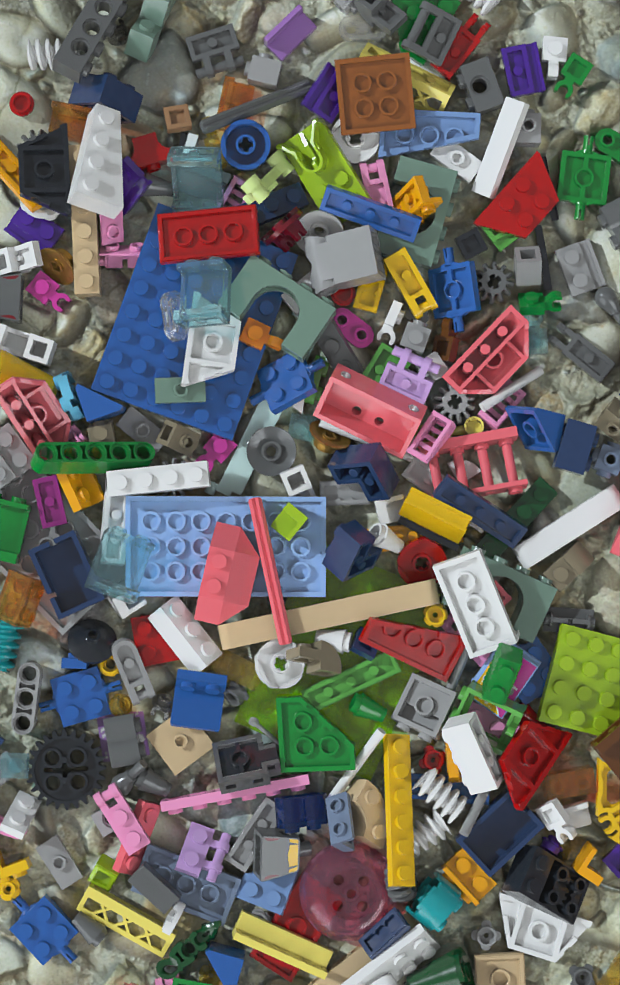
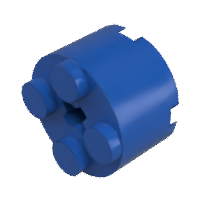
[221,119,271,171]

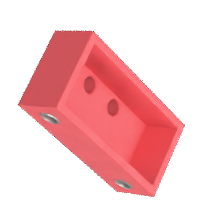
[313,363,428,459]

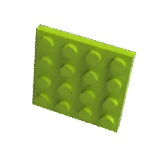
[536,623,620,736]

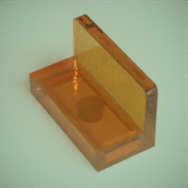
[217,76,255,131]
[48,101,93,140]

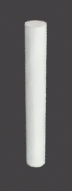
[479,366,544,412]

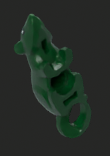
[156,920,222,979]

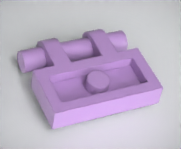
[379,345,441,405]
[174,822,231,883]

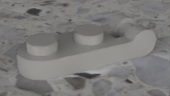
[111,638,157,706]

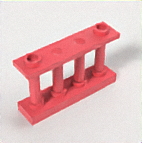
[418,426,528,497]

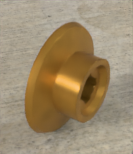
[40,248,74,285]
[309,420,351,454]

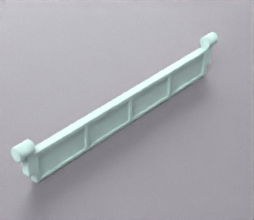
[204,312,314,496]

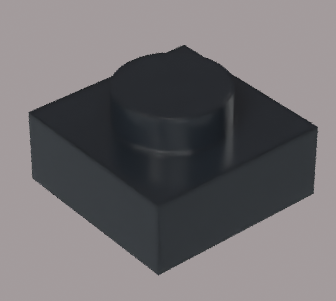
[454,227,488,261]

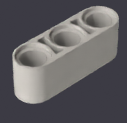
[11,661,43,735]

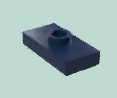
[358,907,411,960]

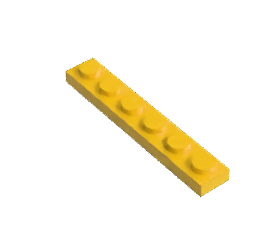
[383,734,415,887]

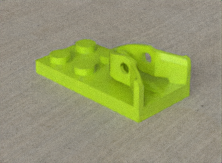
[275,118,372,224]

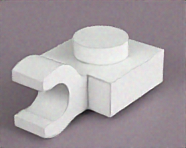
[540,36,568,81]
[376,300,405,346]

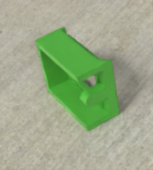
[449,680,528,756]

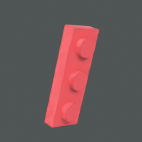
[112,799,161,875]

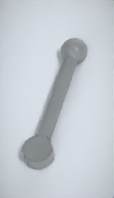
[248,717,279,749]

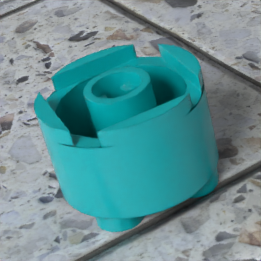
[406,872,463,932]

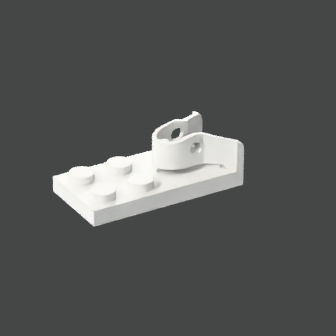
[432,548,520,659]
[341,923,441,985]

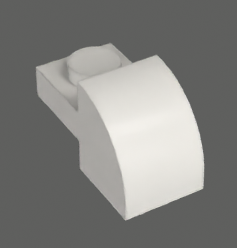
[0,241,43,276]
[279,464,316,497]

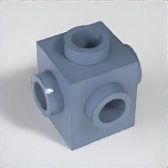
[591,441,620,479]

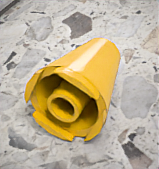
[0,350,57,396]

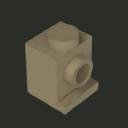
[87,420,117,442]

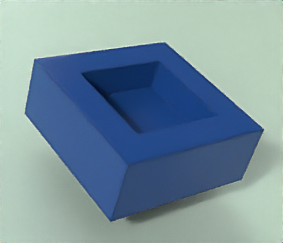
[61,653,89,669]

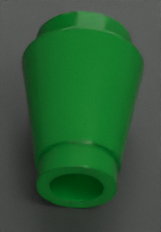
[348,692,387,722]

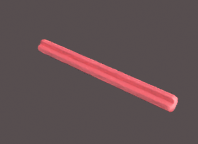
[248,497,292,645]

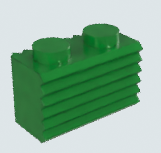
[482,642,523,705]

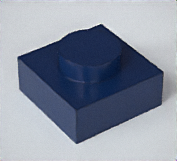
[349,626,378,661]

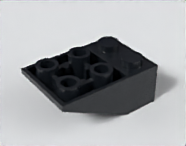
[502,845,590,925]

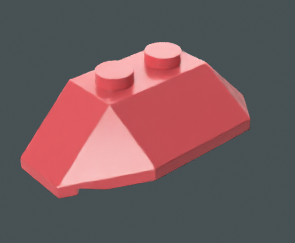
[442,305,529,394]
[0,376,71,460]
[194,522,260,625]

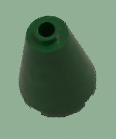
[403,947,475,985]

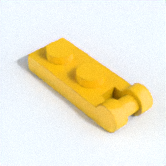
[382,247,438,320]

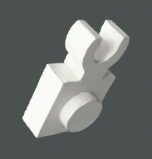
[535,798,577,844]

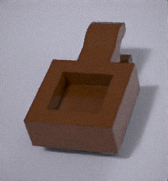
[431,318,460,363]

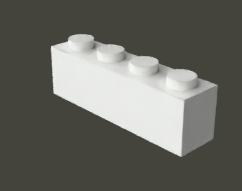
[106,461,211,497]

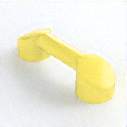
[415,416,484,442]

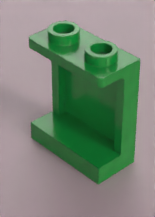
[0,493,32,564]

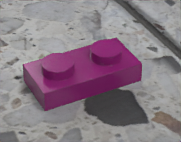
[32,475,68,529]

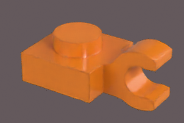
[239,317,284,352]

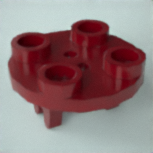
[260,206,307,252]

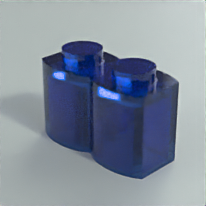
[274,792,328,833]

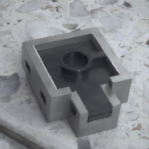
[212,733,282,795]

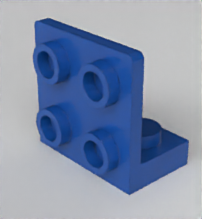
[170,669,228,732]

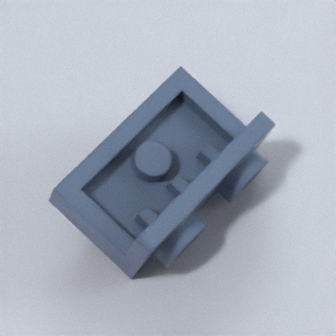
[325,792,355,853]

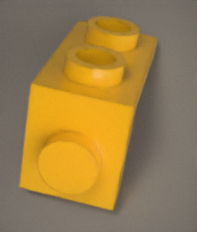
[0,850,32,879]

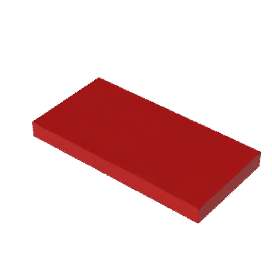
[157,204,261,265]
[249,870,345,982]

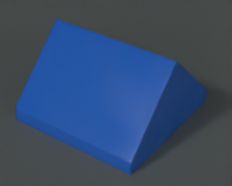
[75,384,127,424]
[505,405,566,453]
[205,941,246,985]

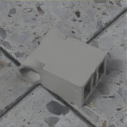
[303,225,386,299]

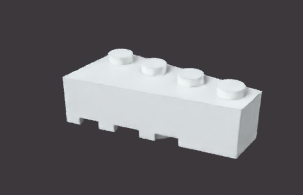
[67,103,124,219]

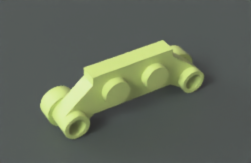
[240,150,294,205]

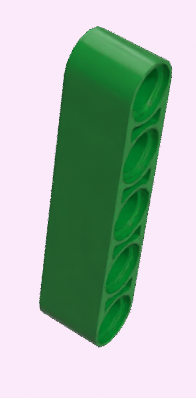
[30,442,155,474]

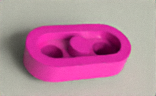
[334,308,374,348]

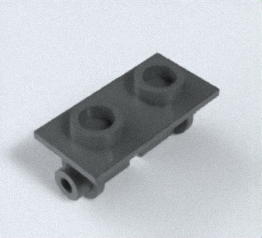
[543,607,595,632]

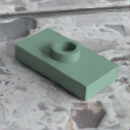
[154,377,206,404]

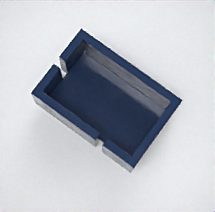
[28,530,108,620]
[454,787,545,878]

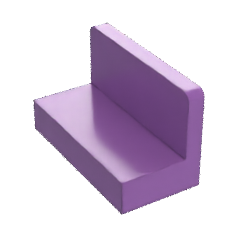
[264,4,317,62]

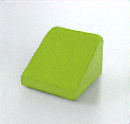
[87,854,119,892]

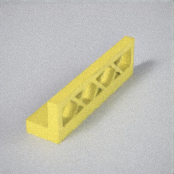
[359,42,456,111]
[76,883,178,958]
[232,909,333,980]

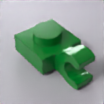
[518,291,562,316]

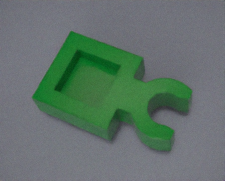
[553,52,594,100]

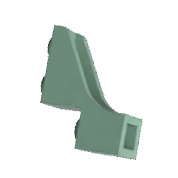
[124,0,176,63]

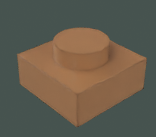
[163,104,192,134]

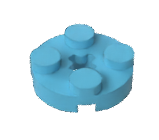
[53,371,85,421]

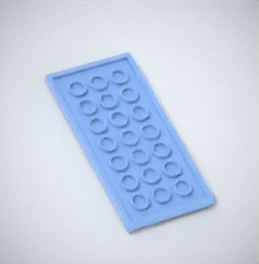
[125,496,326,597]

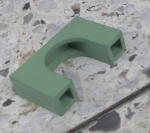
[378,155,461,270]
[218,255,336,363]
[439,545,558,643]

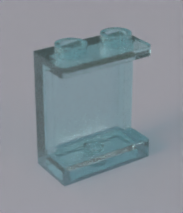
[167,146,224,212]
[173,257,232,329]
[84,526,156,604]

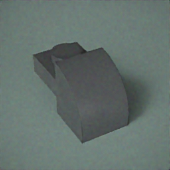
[354,0,408,36]

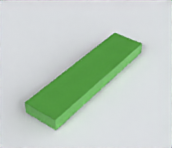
[301,652,401,710]

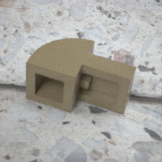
[542,540,595,592]
[286,640,342,677]

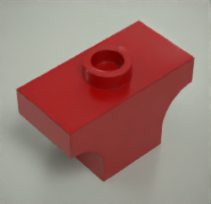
[131,132,177,173]

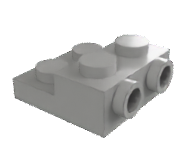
[0,422,33,491]
[391,673,458,743]

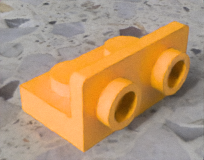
[392,175,443,225]
[56,474,104,513]
[441,847,497,906]

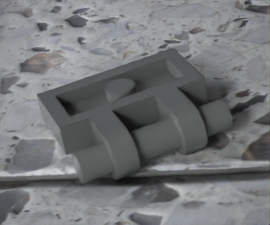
[185,23,245,79]

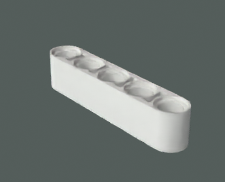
[512,484,620,569]

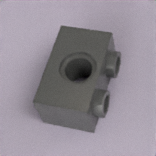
[456,56,504,116]

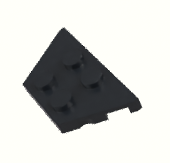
[18,123,72,217]

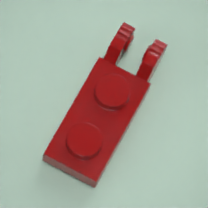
[430,13,491,81]

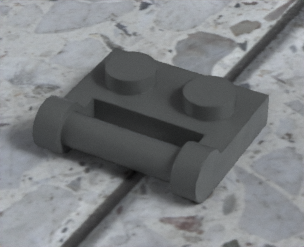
[401,1,463,67]

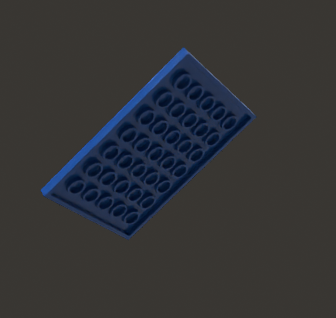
[90,203,298,441]

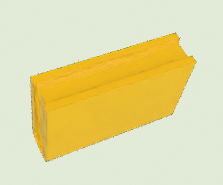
[398,487,473,544]

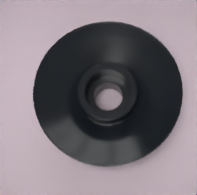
[67,619,117,664]

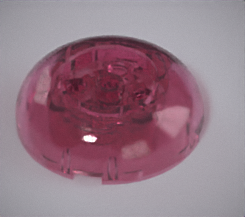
[299,841,397,942]

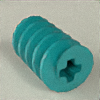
[0,618,24,672]

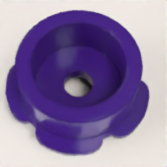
[539,835,563,857]

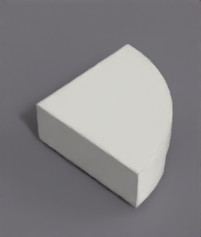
[447,460,481,480]
[162,901,186,936]

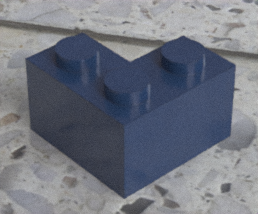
[68,72,143,124]
[552,418,600,476]
[327,442,400,501]
[322,519,383,582]

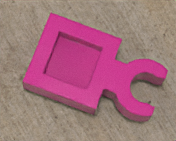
[25,270,71,313]
[195,435,238,472]

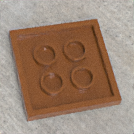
[334,52,416,136]

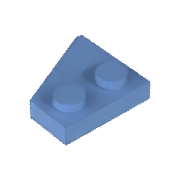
[235,870,300,915]

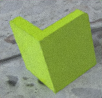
[271,502,308,541]

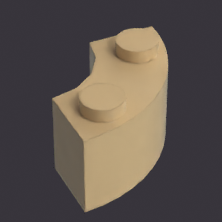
[347,779,386,849]

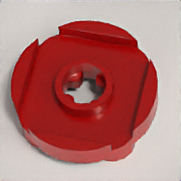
[397,536,447,584]

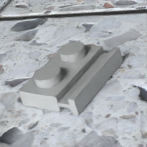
[554,238,606,298]

